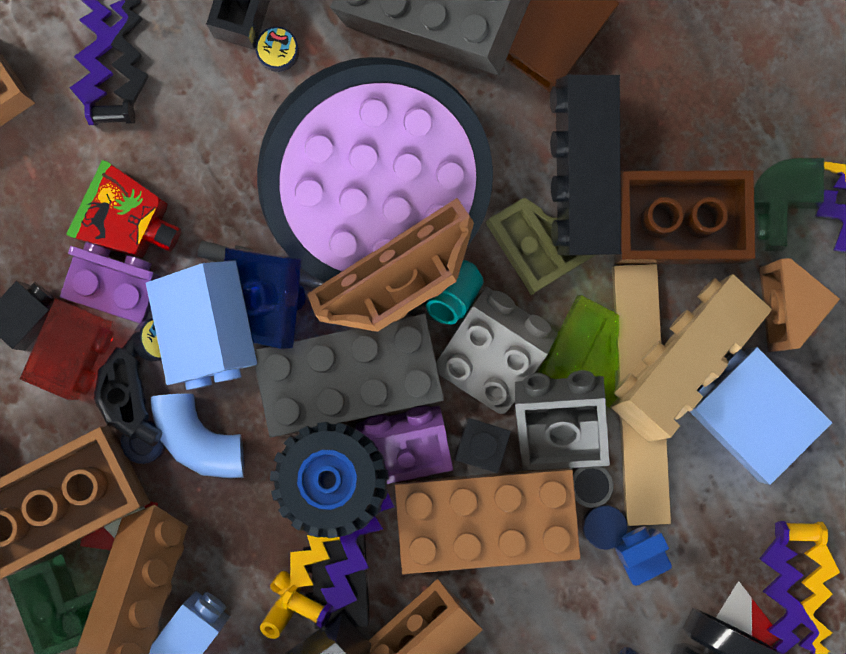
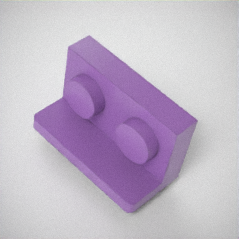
[60,242,161,323]
[356,405,453,484]

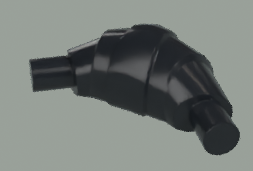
[94,333,162,447]

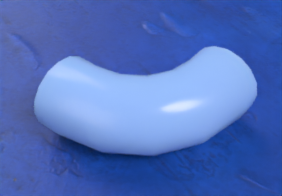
[151,394,244,479]

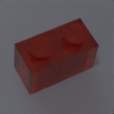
[20,298,114,400]

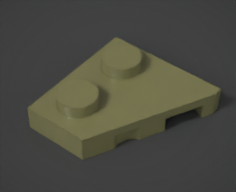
[485,198,596,295]

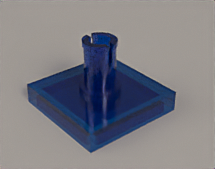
[224,248,306,349]

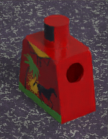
[66,160,181,258]

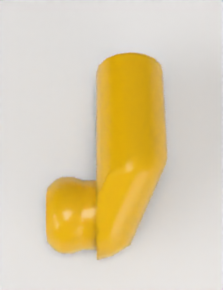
[260,571,301,639]

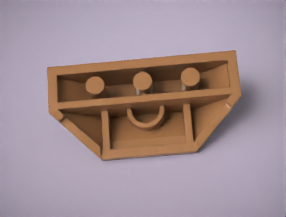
[307,198,474,332]

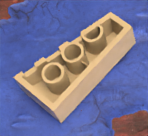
[610,274,772,442]

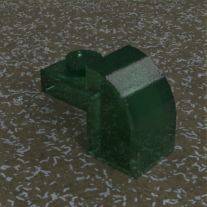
[754,158,824,251]

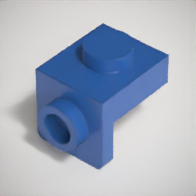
[615,526,672,586]

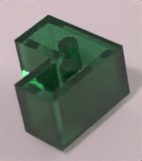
[6,554,98,654]

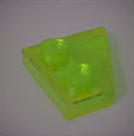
[539,295,619,410]

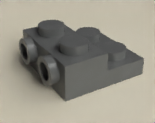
[515,370,610,471]

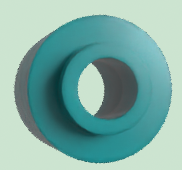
[426,260,484,325]

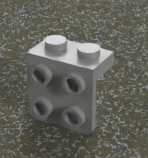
[436,286,558,414]

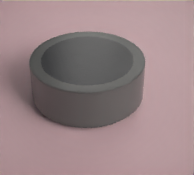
[573,466,614,508]

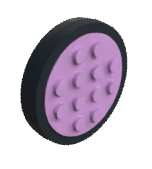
[257,57,493,283]

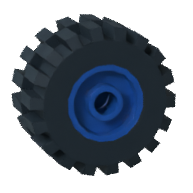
[270,422,389,538]

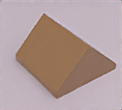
[759,258,840,352]

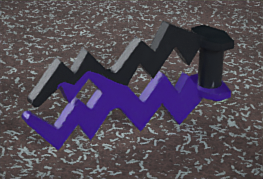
[69,0,149,125]

